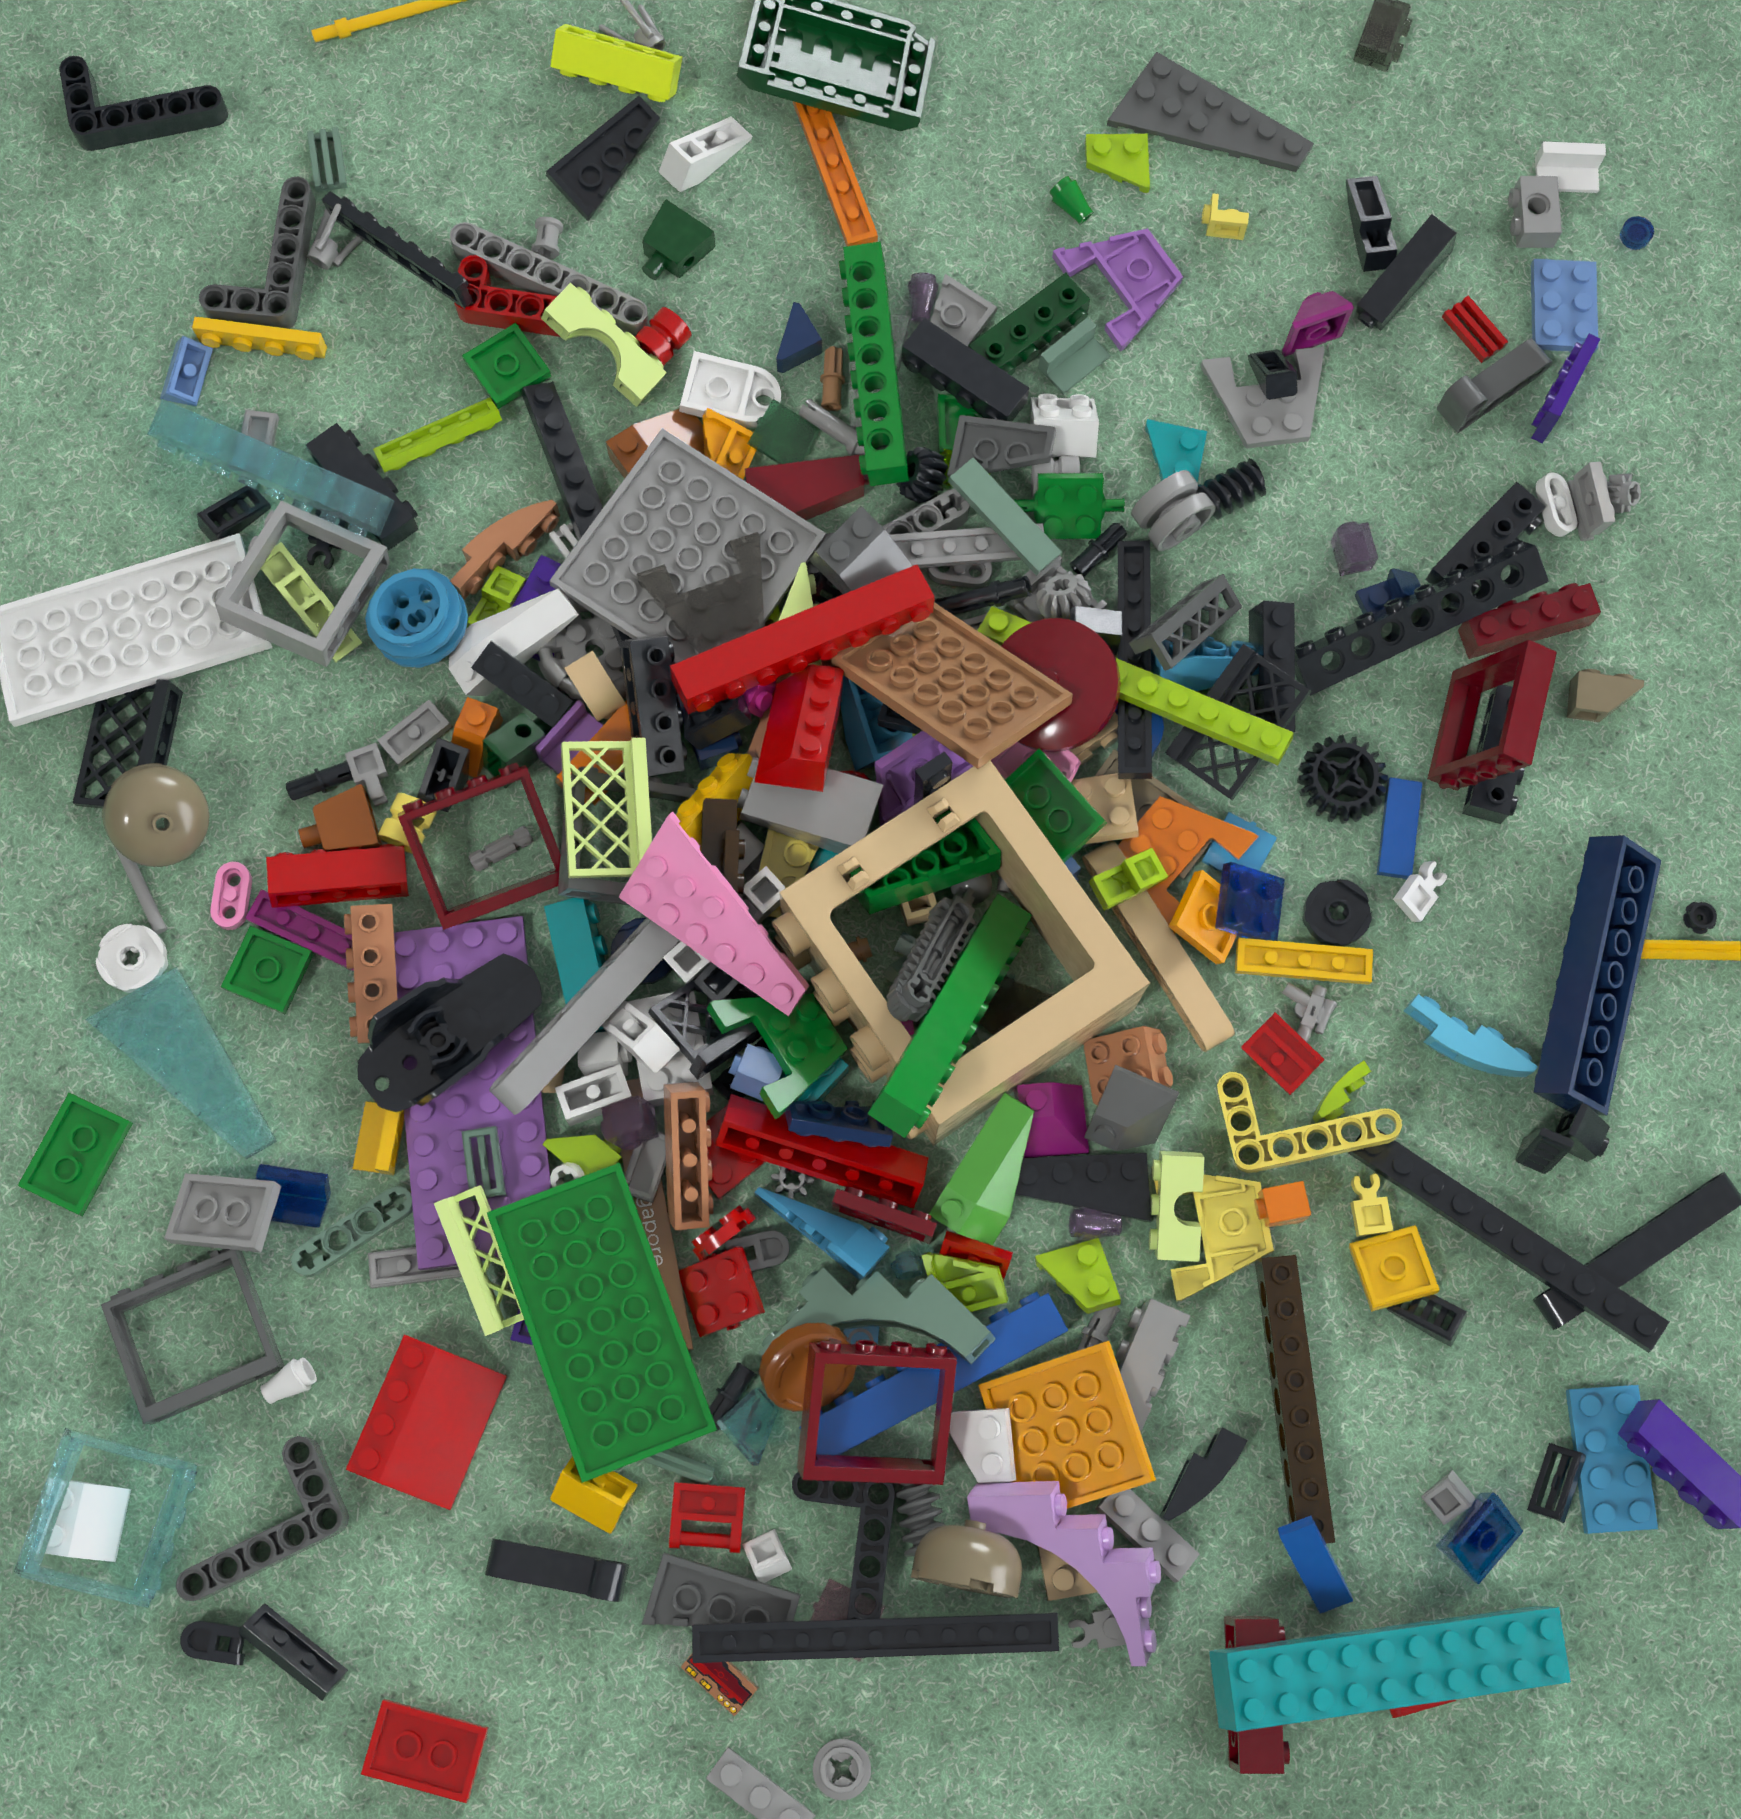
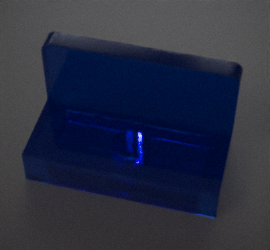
[256,1164,331,1228]

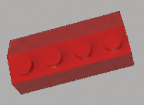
[755,664,844,792]

